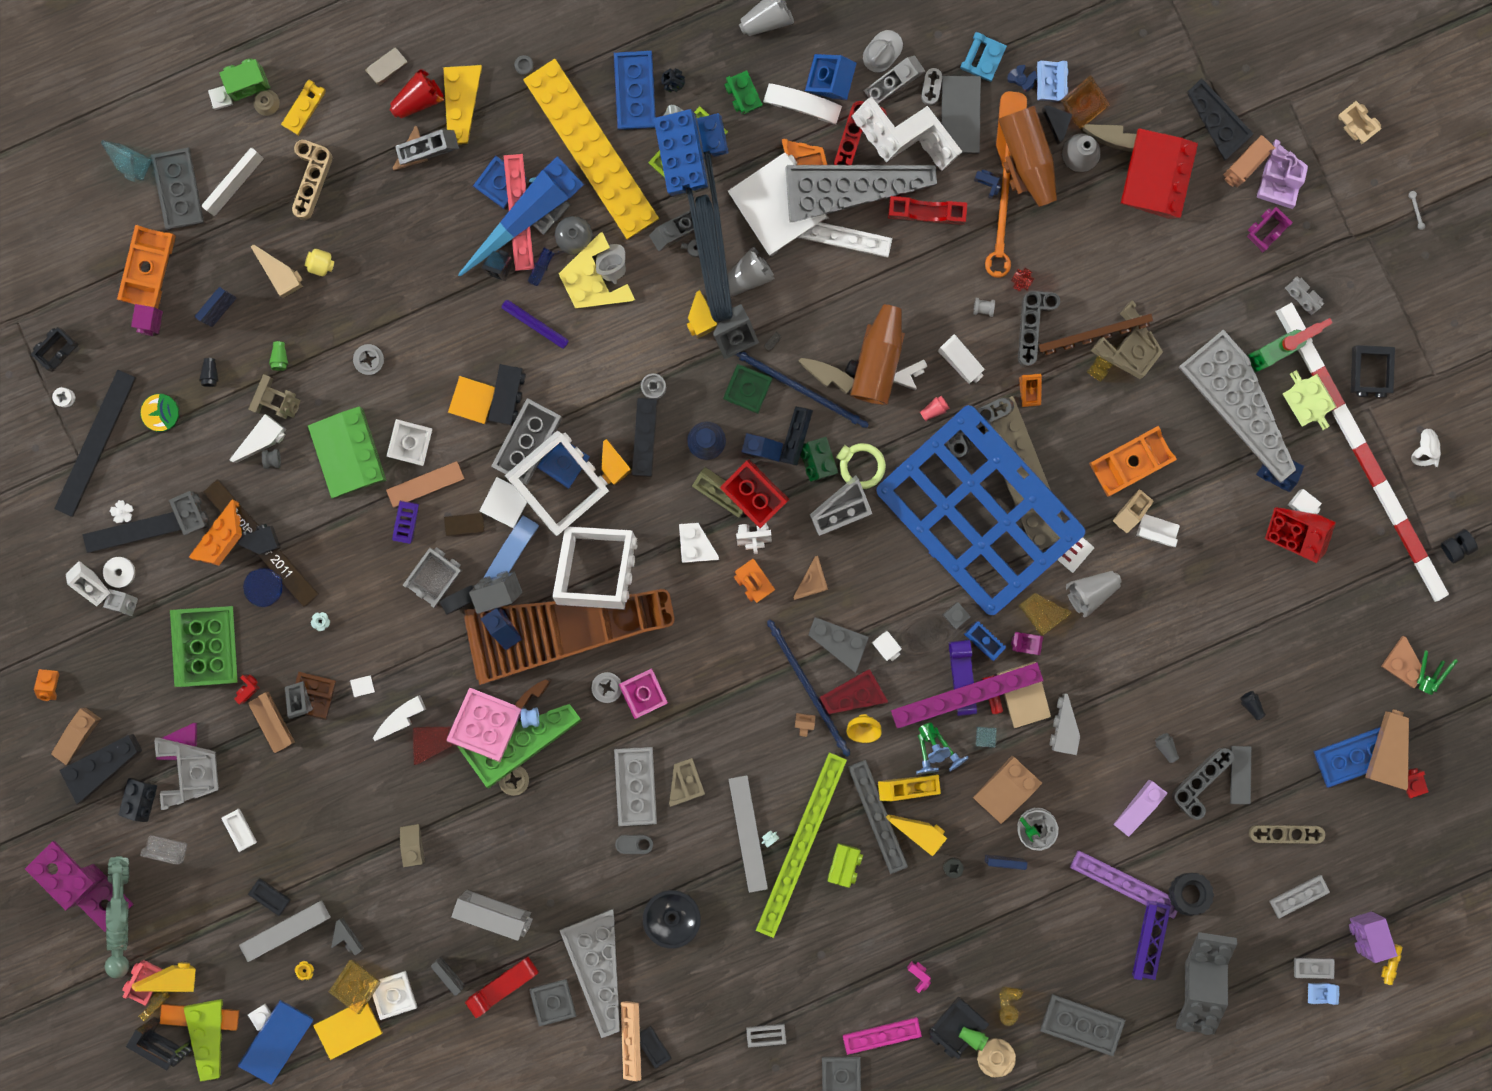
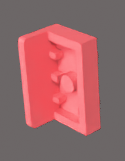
[122,960,163,1006]

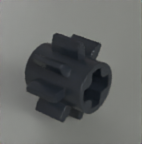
[661,68,685,93]

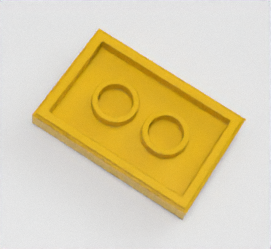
[313,998,383,1060]

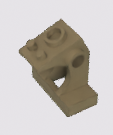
[248,374,301,419]

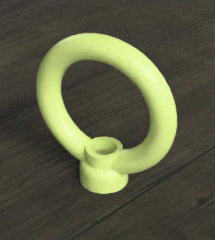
[836,443,886,489]

